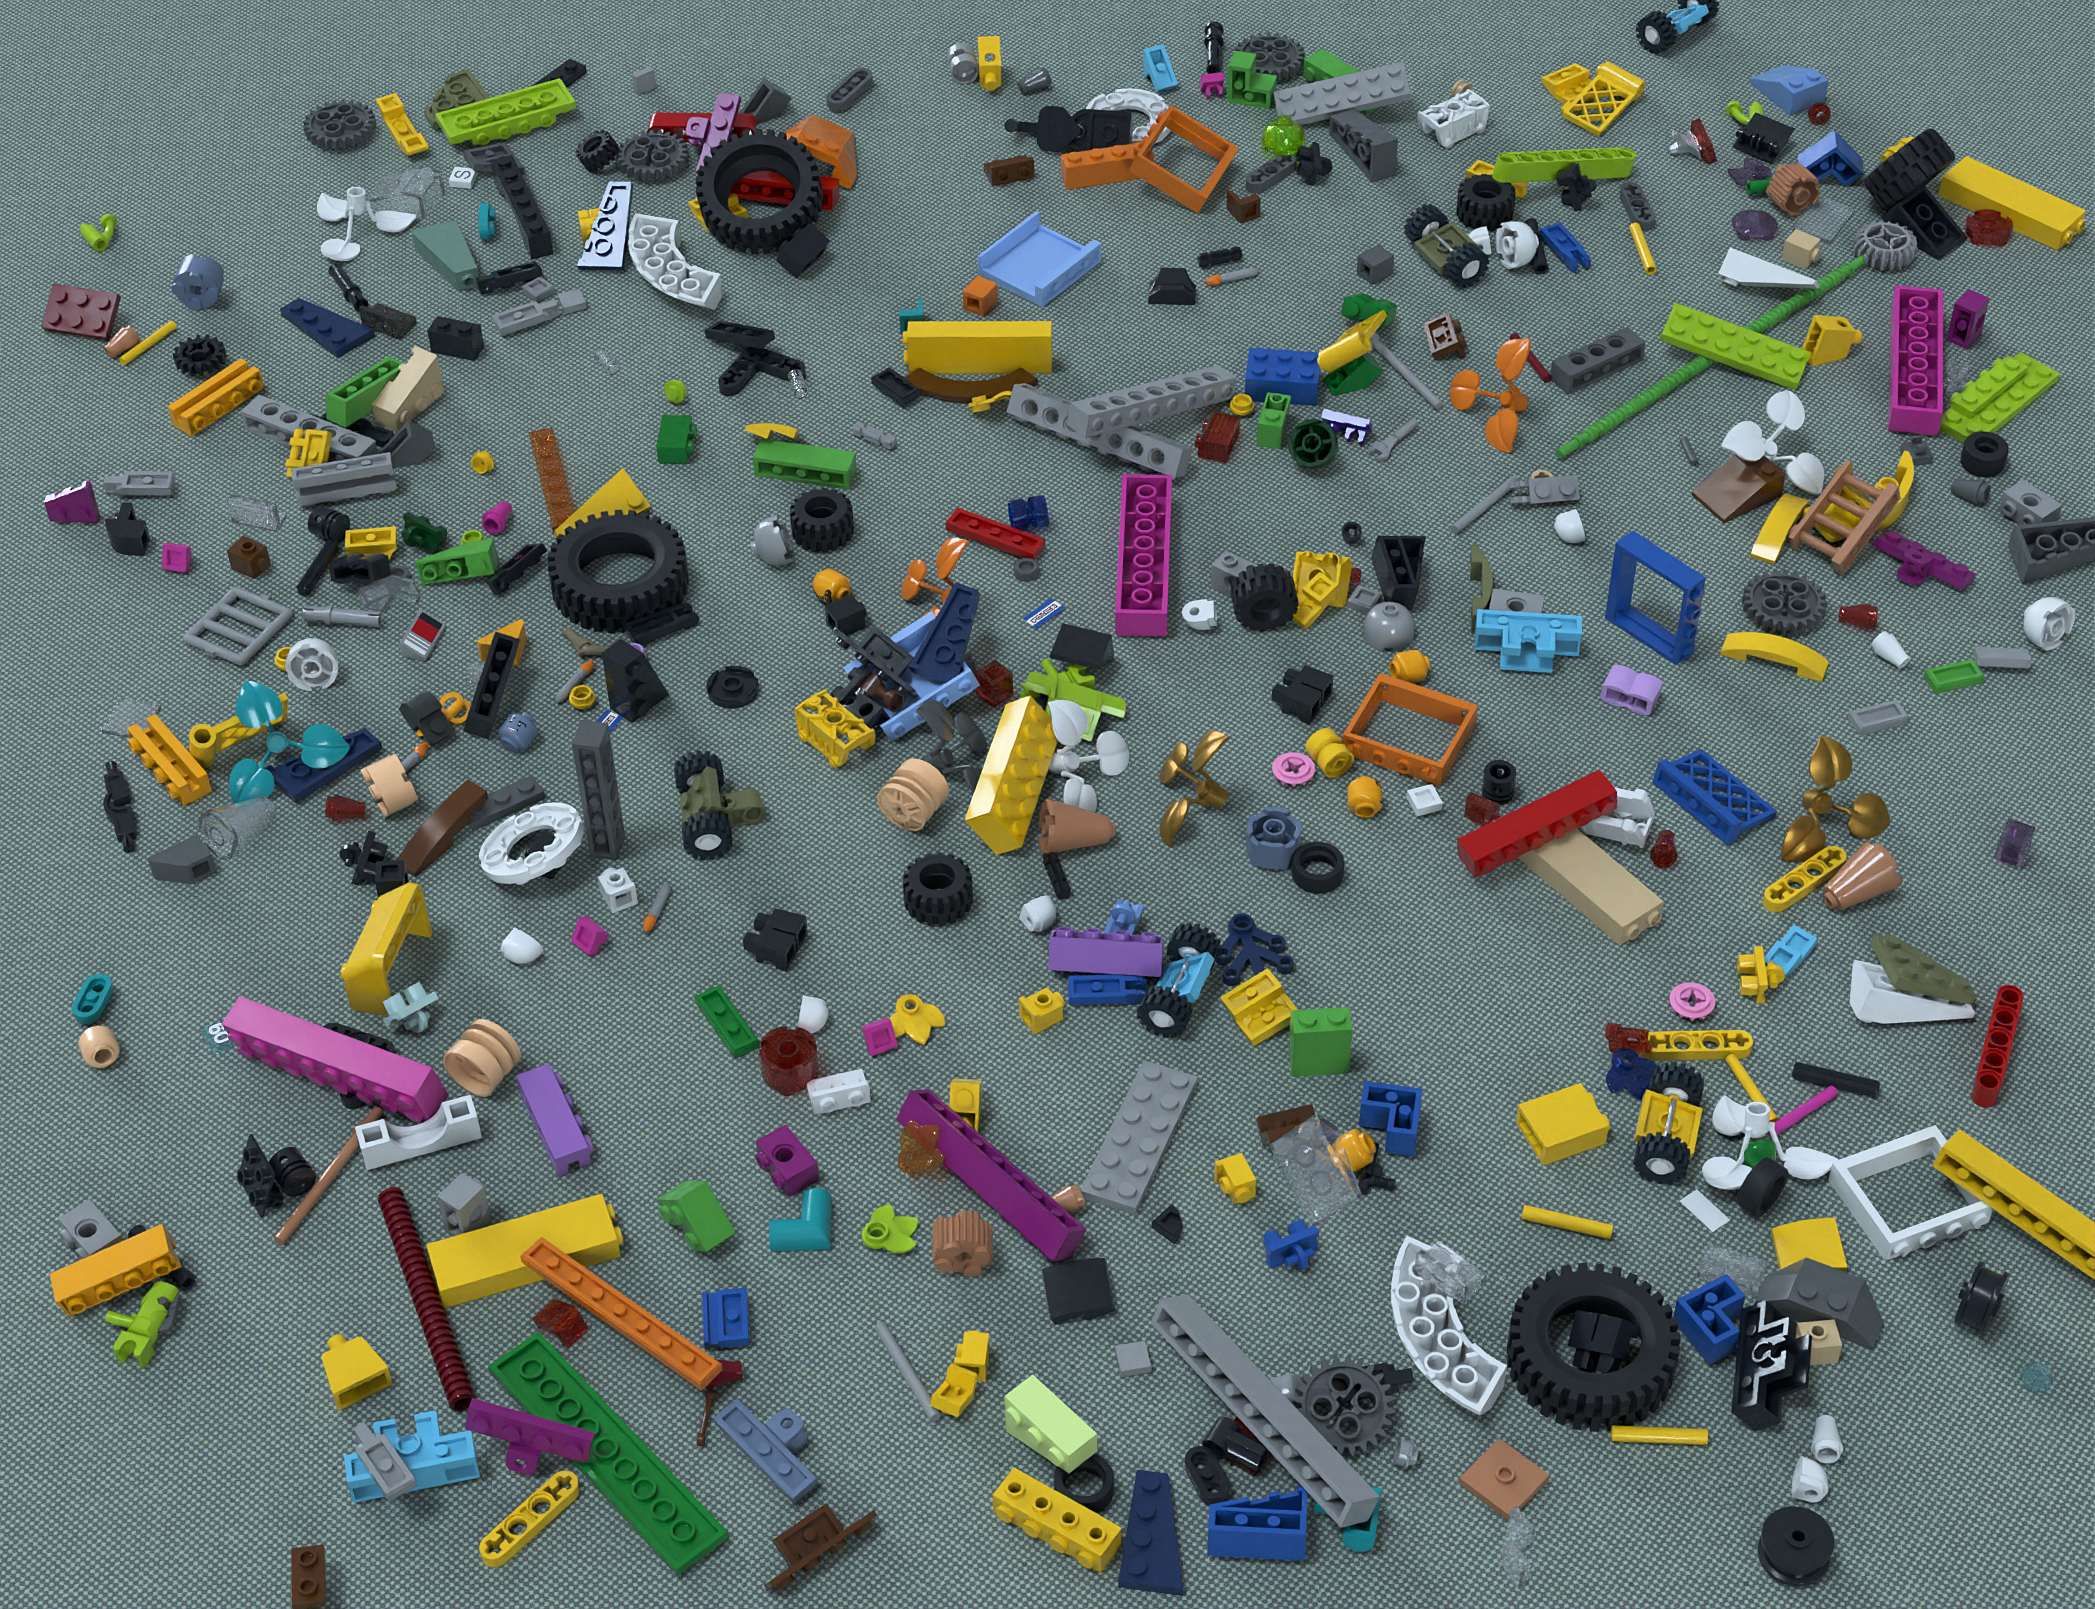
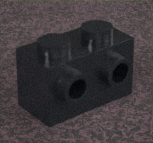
[776,223,830,278]
[427,316,484,361]

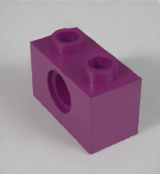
[1946,289,1990,350]
[755,1124,819,1197]

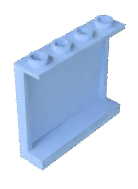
[978,211,1101,307]
[844,611,980,742]

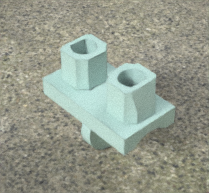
[383,982,439,1033]

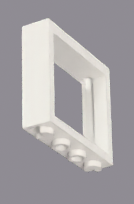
[1828,1125,1993,1261]

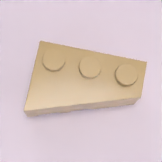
[372,346,444,432]

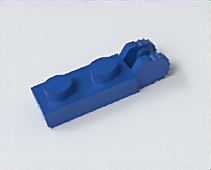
[1540,222,1591,272]
[1068,974,1148,1005]

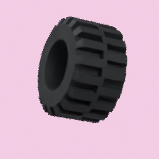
[1456,174,1516,231]
[790,488,854,553]
[1230,563,1299,631]
[903,853,973,926]

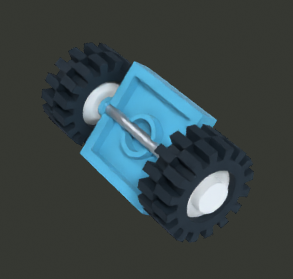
[1636,0,1719,54]
[1137,923,1222,1038]

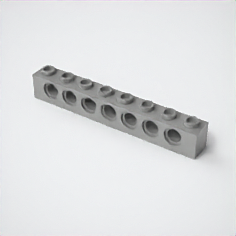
[1067,365,1237,438]
[1006,383,1193,480]

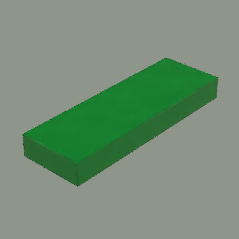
[694,985,760,1059]

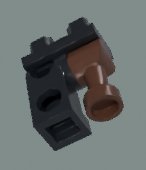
[831,666,905,738]

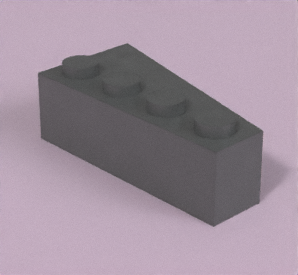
[1329,109,1398,183]
[2008,517,2095,584]

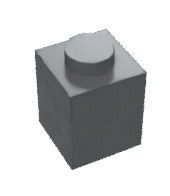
[1357,244,1394,285]

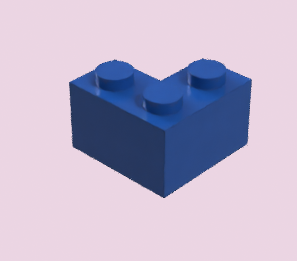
[1798,131,1864,187]
[1359,1081,1423,1157]
[1673,1274,1746,1365]

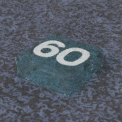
[200,1019,236,1055]

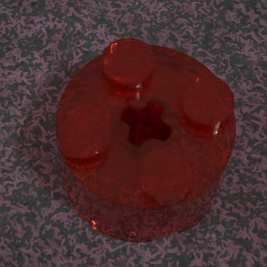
[759,1026,819,1096]

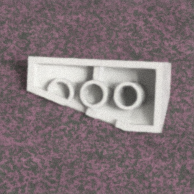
[1718,248,1820,289]
[1850,960,1975,1024]

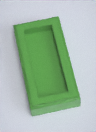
[1924,659,1984,694]

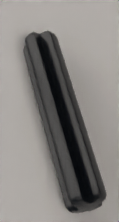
[296,539,339,596]
[1792,1062,1880,1097]

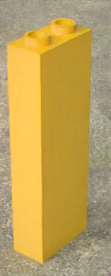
[1938,156,2086,251]
[903,321,1052,374]
[426,1194,624,1309]

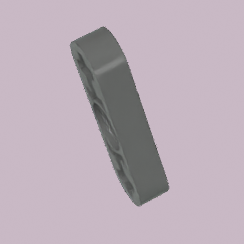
[1246,152,1296,194]
[1620,182,1655,231]

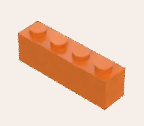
[1061,142,1154,190]

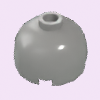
[750,514,795,566]
[1363,602,1415,652]

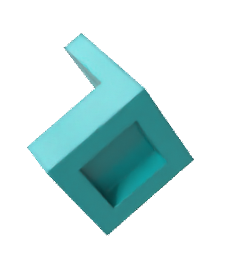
[899,298,924,335]

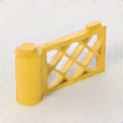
[1560,61,1646,137]
[1317,310,1387,373]
[189,692,288,769]

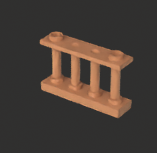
[1789,460,1901,576]

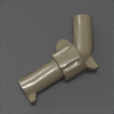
[561,627,606,656]

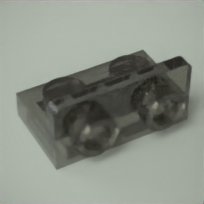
[359,303,417,340]

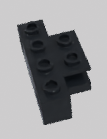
[1731,1300,1812,1431]

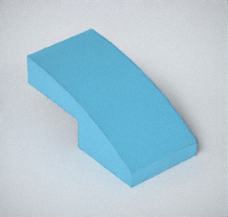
[1764,925,1818,977]

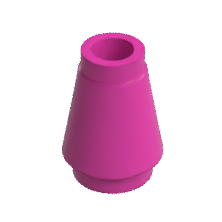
[482,501,512,534]

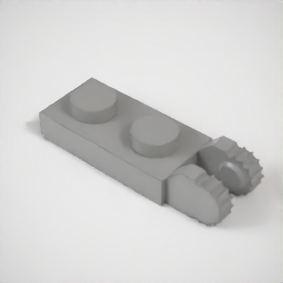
[1508,475,1580,505]

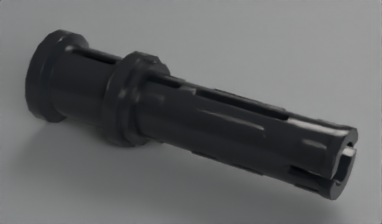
[1204,21,1224,74]

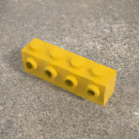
[992,1467,1122,1573]

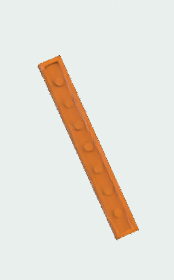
[520,1237,723,1391]

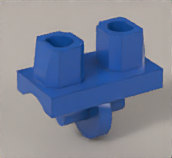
[1263,1219,1319,1271]

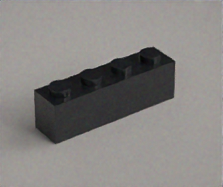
[463,631,520,739]

